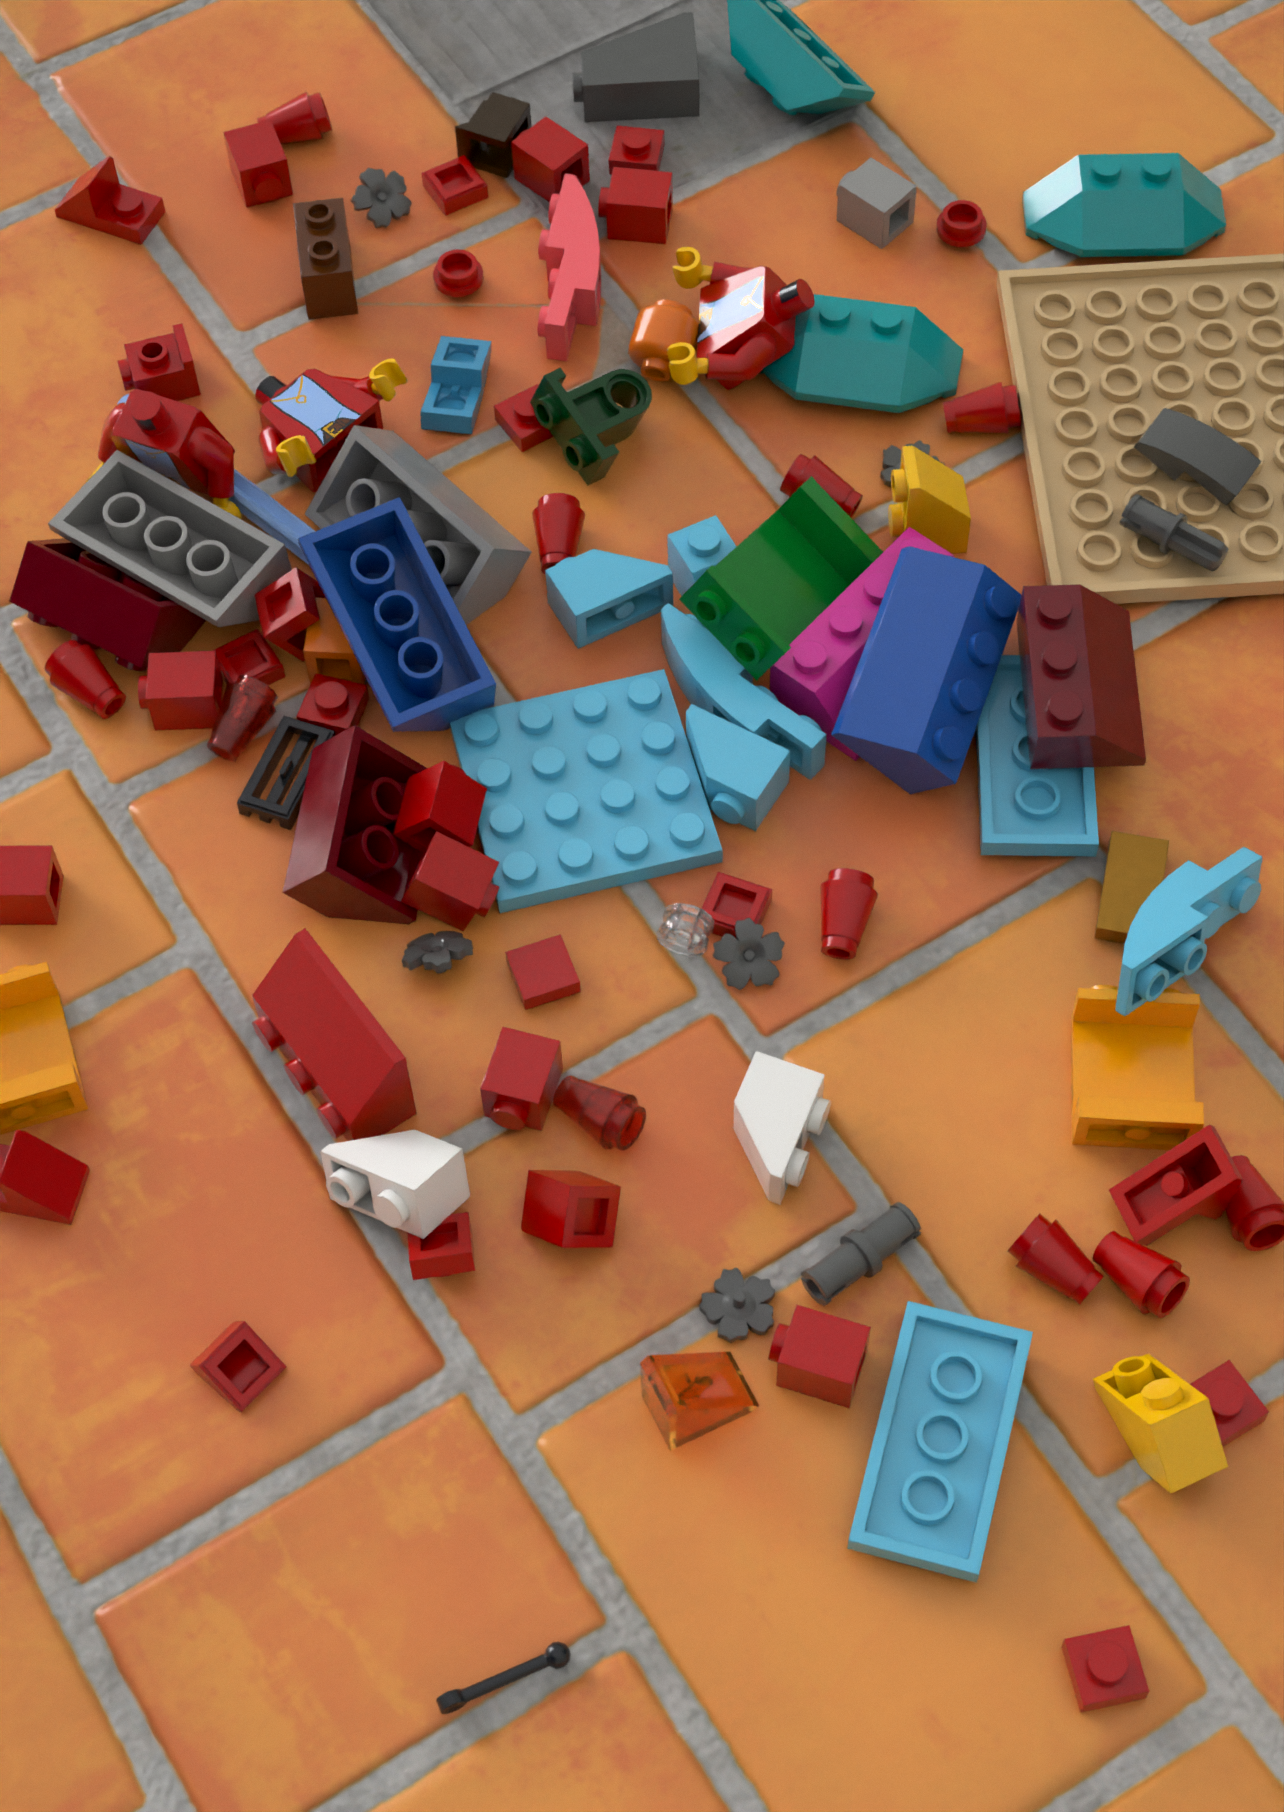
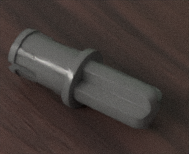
[1120,494,1228,571]

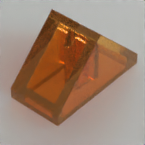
[640,1351,759,1451]

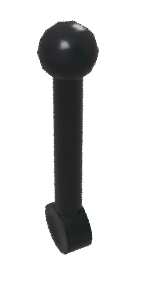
[436,1642,571,1714]

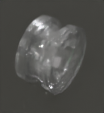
[657,903,714,956]

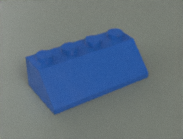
[298,497,496,732]
[831,546,1021,794]

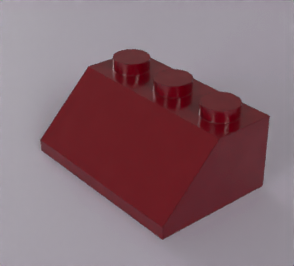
[9,538,207,672]
[1016,584,1146,769]
[282,725,427,924]

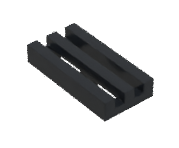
[237,716,335,830]

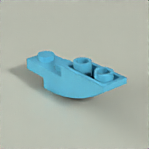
[661,603,826,780]
[1115,847,1263,1016]

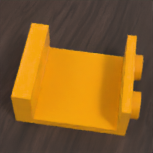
[0,961,88,1135]
[1071,985,1204,1150]

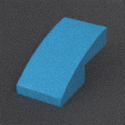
[420,336,492,434]

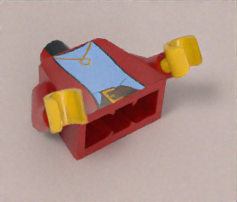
[667,247,815,390]
[255,358,408,493]
[86,389,242,519]

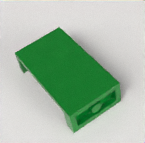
[679,476,883,681]

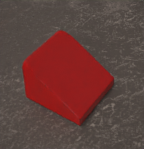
[190,1321,287,1412]

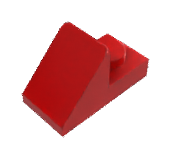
[55,156,165,245]
[1109,1124,1243,1246]
[0,1130,90,1225]

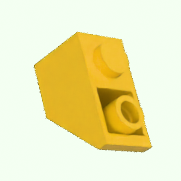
[888,446,971,554]
[1093,1353,1228,1493]

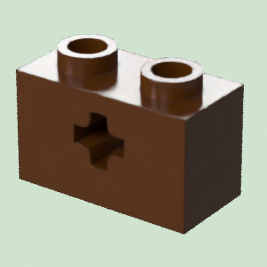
[293,198,358,320]

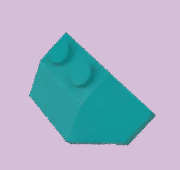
[727,0,875,115]
[1022,153,1226,257]
[760,294,963,413]

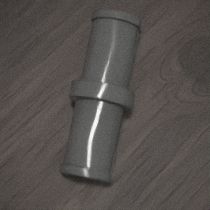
[801,1202,921,1306]

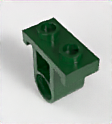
[530,368,652,486]

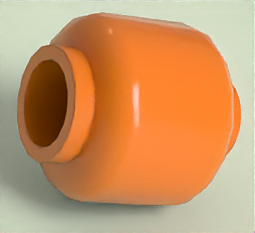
[628,299,699,381]

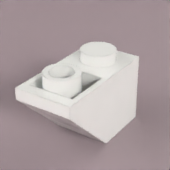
[733,1051,831,1204]
[320,1130,471,1239]

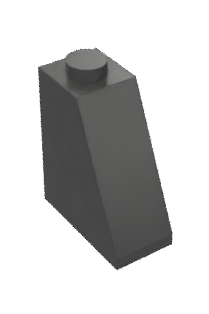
[572,12,699,122]

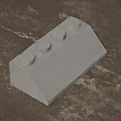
[305,425,532,625]
[48,450,292,627]

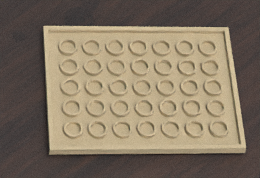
[996,254,1284,604]

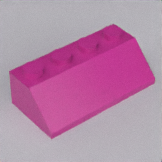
[770,527,954,761]

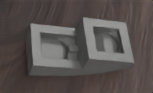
[1134,408,1262,505]

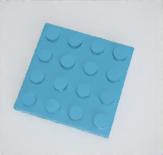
[450,669,723,913]

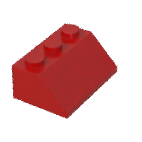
[252,928,417,1141]

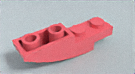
[538,174,601,361]

